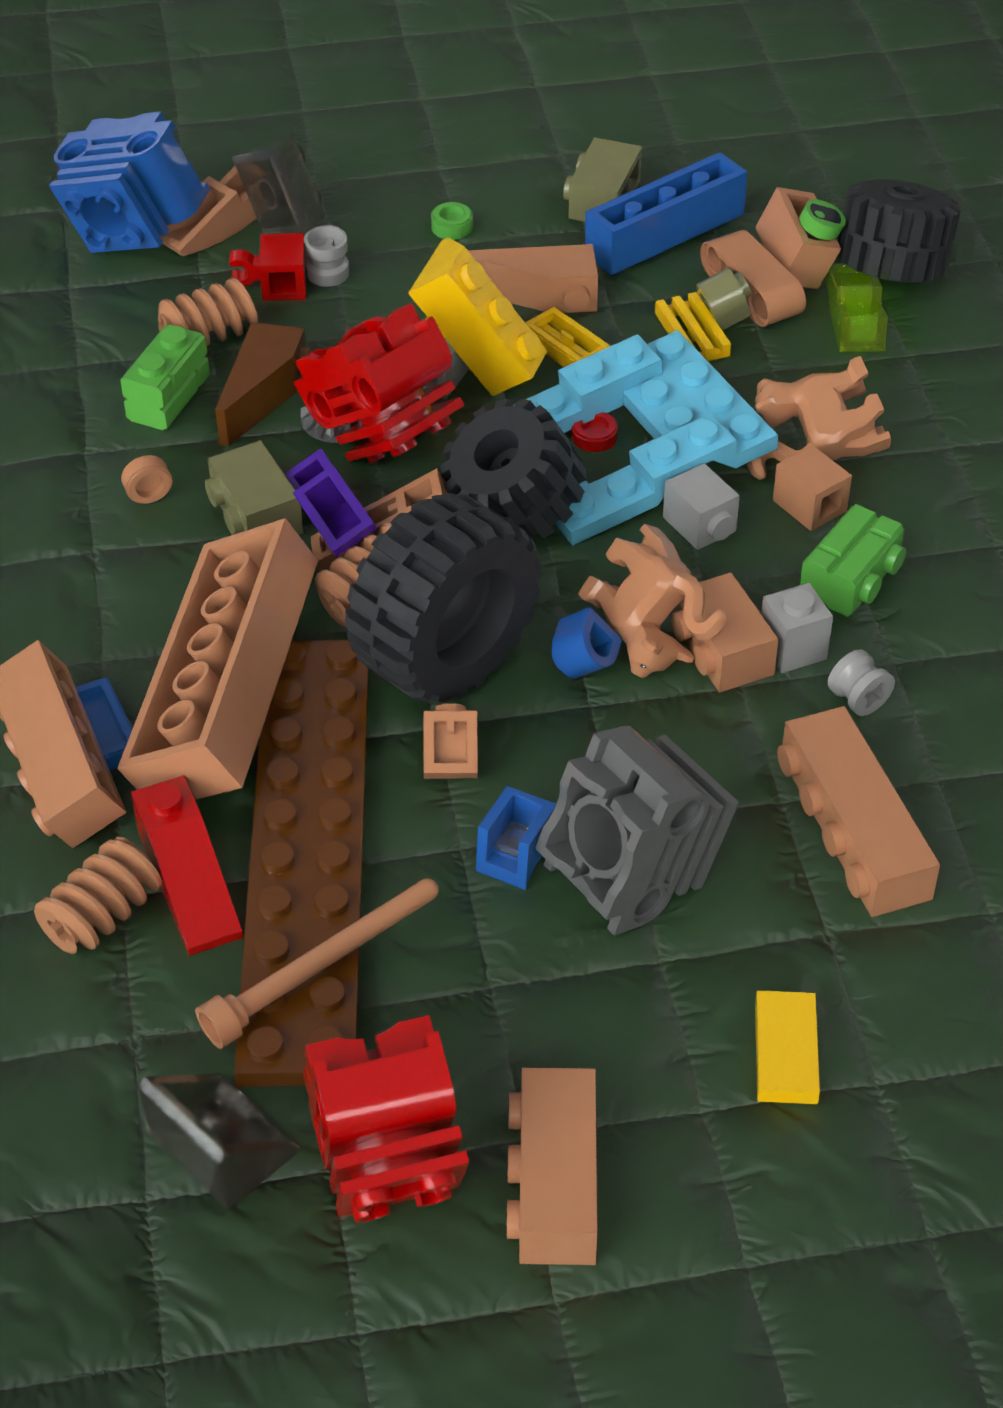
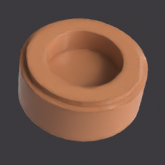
[121,455,172,504]

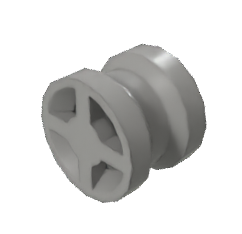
[828,649,895,716]

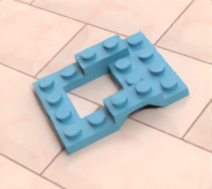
[513,330,778,546]

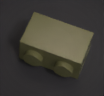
[563,137,642,222]
[205,440,303,535]

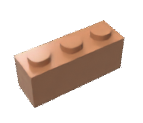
[507,1068,597,1265]

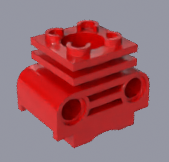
[293,303,465,463]
[303,1015,469,1223]

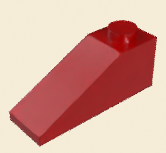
[131,775,243,956]

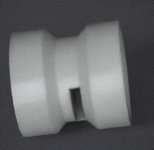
[304,225,349,287]

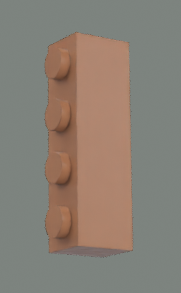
[0,640,127,848]
[777,706,940,917]

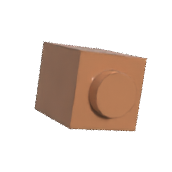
[773,445,852,531]

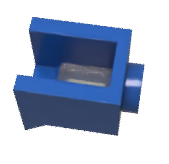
[476,786,556,890]

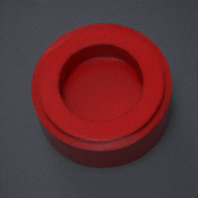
[571,412,618,452]

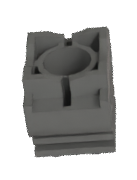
[535,726,739,936]

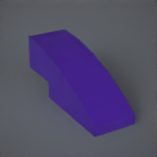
[284,448,378,557]

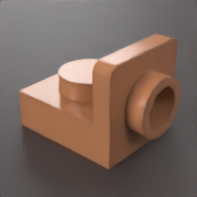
[424,704,478,779]

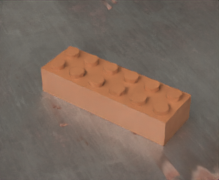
[117,518,318,800]

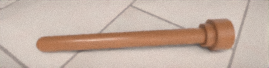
[195,878,439,1049]

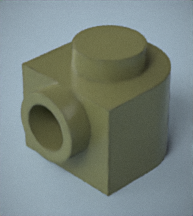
[696,268,752,330]

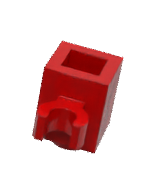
[229,233,307,301]

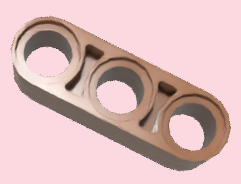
[700,230,806,327]

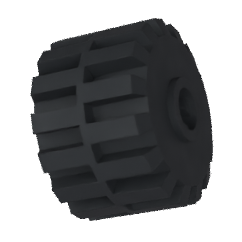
[837,179,961,282]
[440,399,586,539]

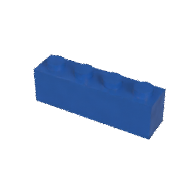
[585,152,747,275]

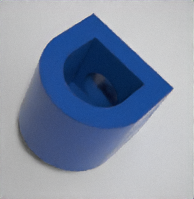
[551,607,622,679]

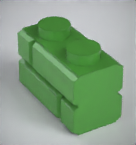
[120,324,210,430]
[800,504,906,617]

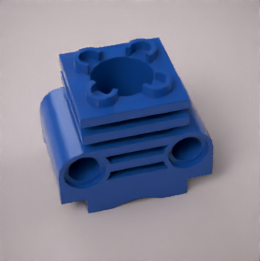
[49,111,210,253]

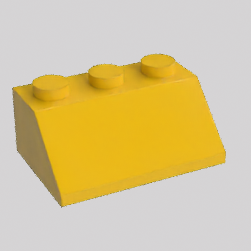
[408,237,547,396]

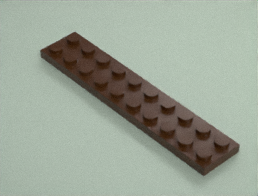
[234,640,369,1087]

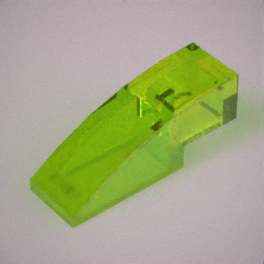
[826,263,888,352]

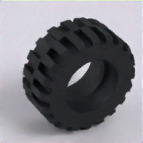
[345,493,541,703]

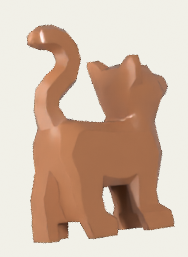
[747,356,891,480]
[578,524,728,678]

